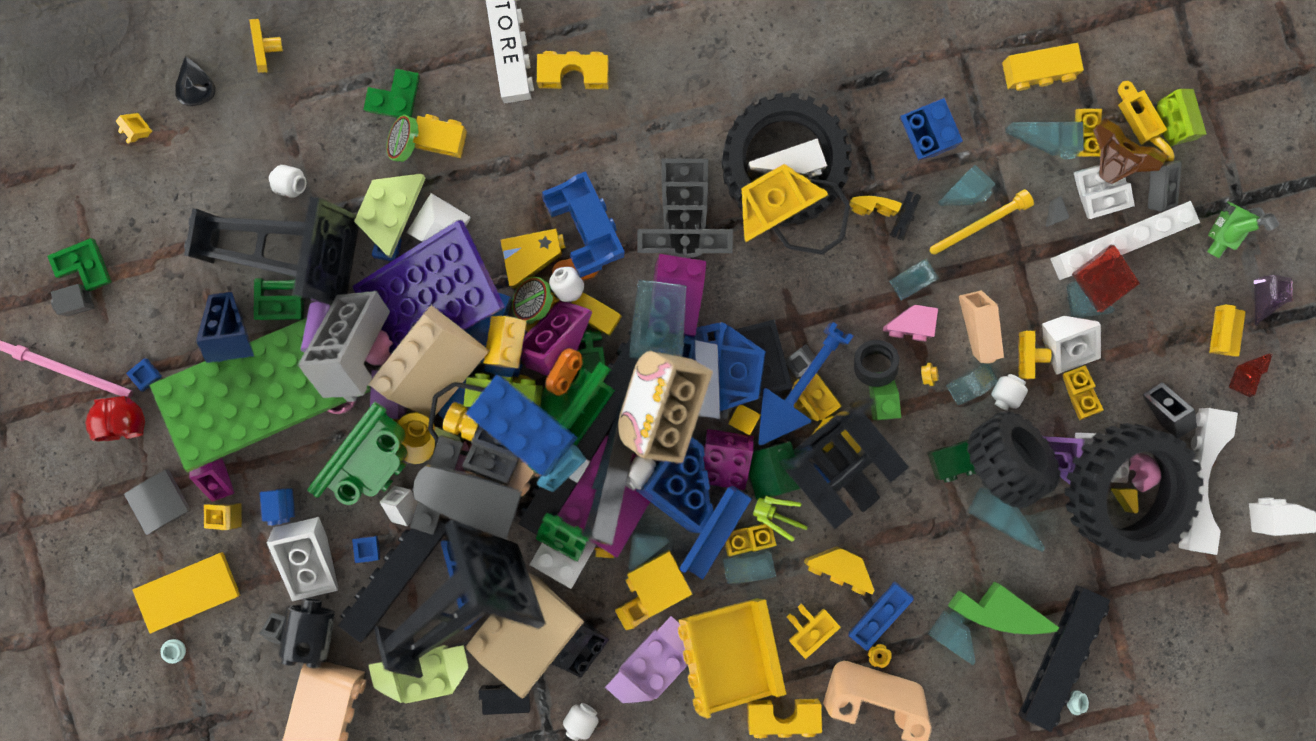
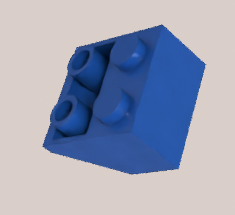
[900,98,963,160]

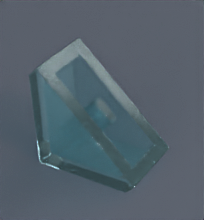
[889,258,939,301]
[1066,281,1115,318]
[946,363,998,405]
[628,532,669,572]

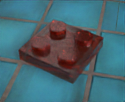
[1072,244,1140,313]

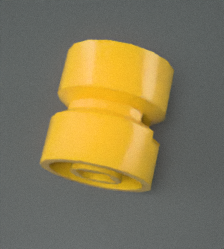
[443,402,479,441]

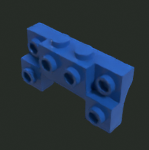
[542,171,625,278]

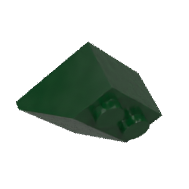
[749,441,800,500]

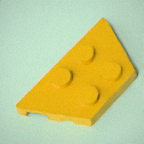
[742,164,828,242]

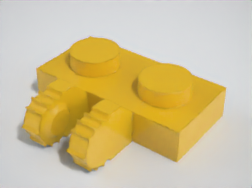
[787,604,841,659]

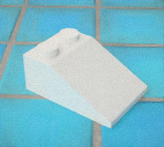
[747,139,827,180]
[1249,498,1316,536]
[267,517,338,601]
[530,541,596,589]

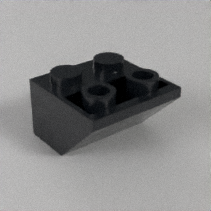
[551,617,609,678]

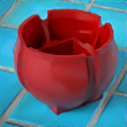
[85,396,145,441]

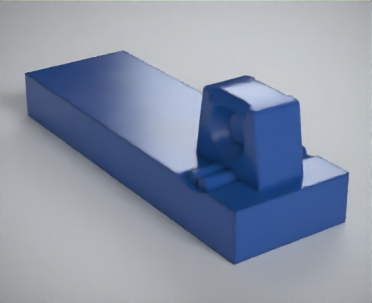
[849,581,914,651]

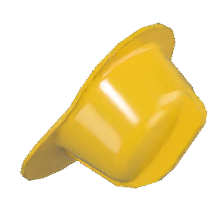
[398,411,435,464]

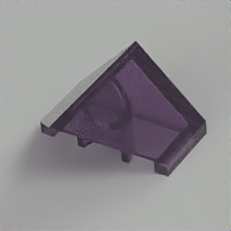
[1254,275,1293,325]

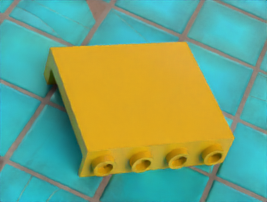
[678,598,786,719]

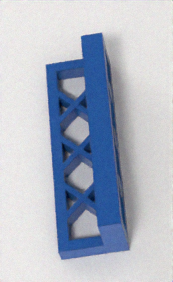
[679,486,753,580]

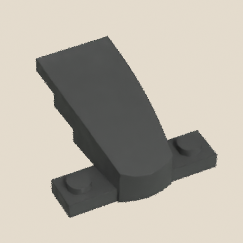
[637,159,733,259]
[410,435,522,539]

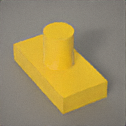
[249,19,283,73]
[1019,331,1052,379]

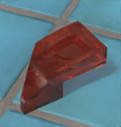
[1228,353,1272,397]

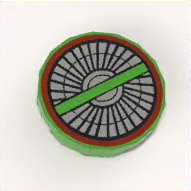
[387,115,419,162]
[512,277,553,324]

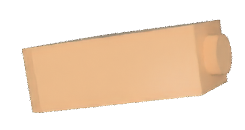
[959,290,1004,364]

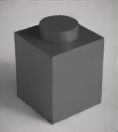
[51,284,95,317]

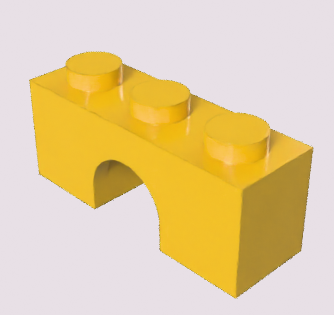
[537,51,609,89]
[747,699,822,738]

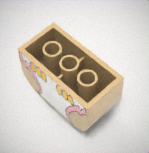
[618,352,713,463]

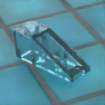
[1005,122,1084,159]

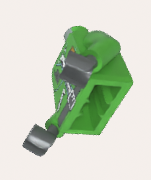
[1207,201,1279,258]

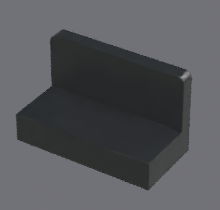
[478,684,530,715]

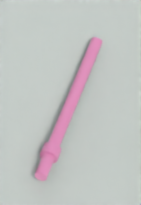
[0,340,133,398]

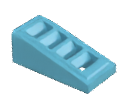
[537,445,586,492]

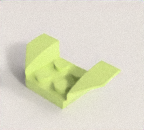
[369,645,469,703]

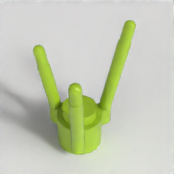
[753,496,808,541]

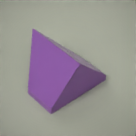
[1043,436,1085,485]

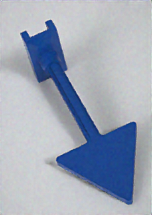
[758,322,853,445]

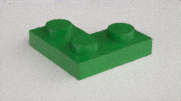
[363,69,420,118]
[47,238,112,291]

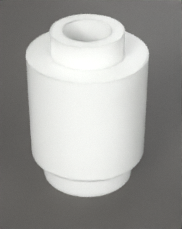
[626,456,656,490]

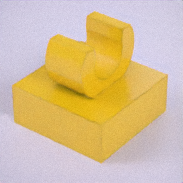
[116,113,152,143]

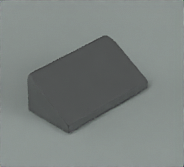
[1148,160,1182,212]

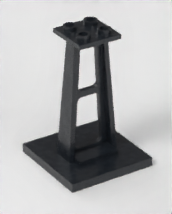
[184,196,359,306]
[374,519,546,678]

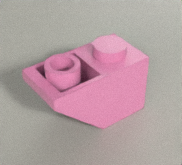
[883,305,938,341]

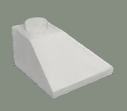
[406,193,471,242]
[1042,316,1101,374]

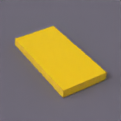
[132,552,241,633]

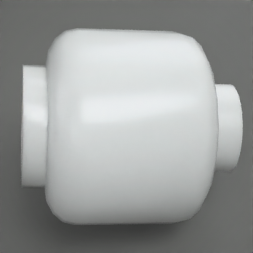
[269,165,306,198]
[549,267,584,302]
[991,374,1028,411]
[563,703,599,741]

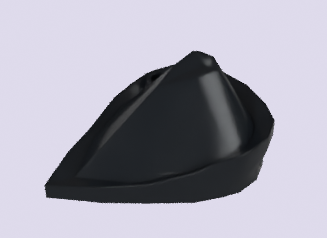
[175,56,215,106]

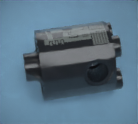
[278,598,335,668]

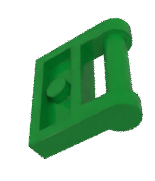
[254,278,304,320]

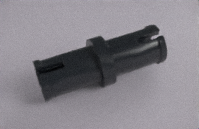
[890,191,921,241]

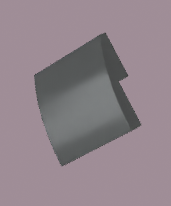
[462,425,519,486]
[124,469,191,535]

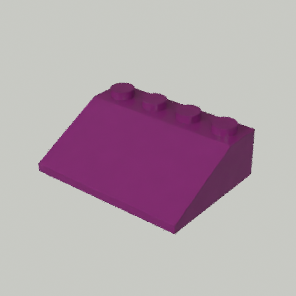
[558,436,650,558]

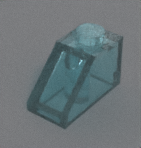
[937,165,995,206]
[723,550,776,584]
[928,611,976,665]

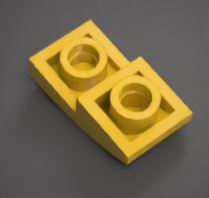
[1075,109,1102,157]
[849,196,902,217]
[571,292,622,336]
[1063,365,1104,420]
[725,523,777,557]

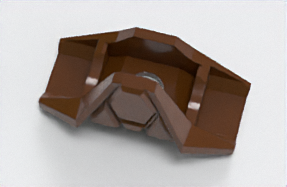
[1093,118,1169,184]

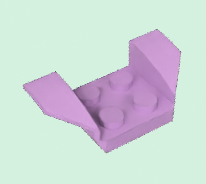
[605,616,688,703]

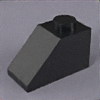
[1143,382,1197,439]

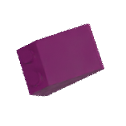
[648,254,706,337]
[520,300,592,376]

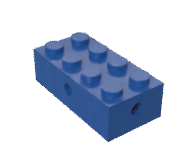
[465,375,577,476]

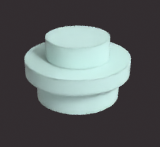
[161,639,186,664]
[1067,690,1089,715]

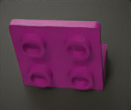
[703,429,754,490]

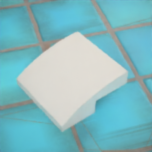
[1074,165,1135,219]

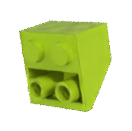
[1157,89,1207,147]

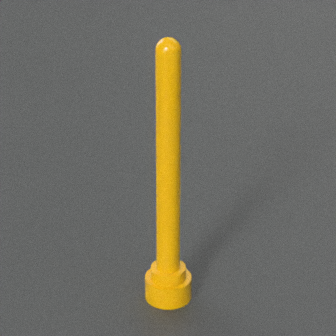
[929,189,1034,255]

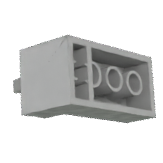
[298,291,390,402]

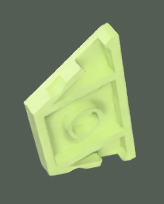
[354,174,425,258]

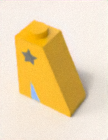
[500,229,565,289]

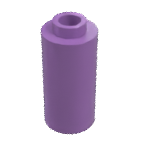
[301,301,331,353]

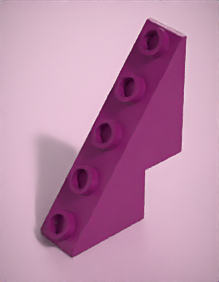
[189,457,234,502]

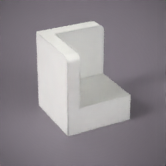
[380,486,418,526]

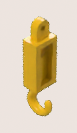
[1118,81,1175,162]

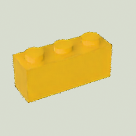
[1002,43,1084,91]

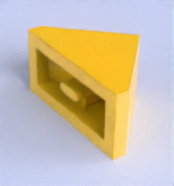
[204,503,242,530]

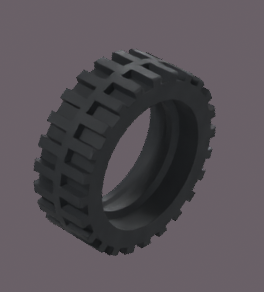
[722,93,852,226]
[1065,423,1204,560]

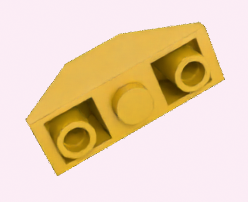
[804,546,875,595]

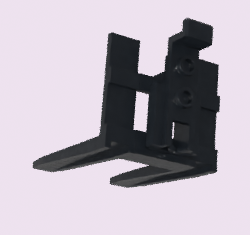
[779,397,909,529]

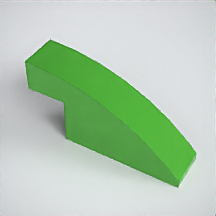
[948,582,1059,634]

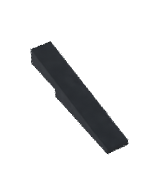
[582,397,633,545]

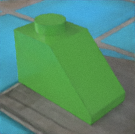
[869,372,901,420]

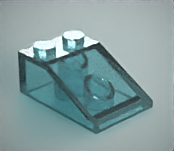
[629,280,686,358]
[967,488,1045,552]

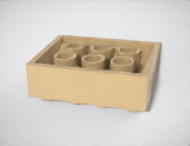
[368,305,489,418]
[465,573,584,698]

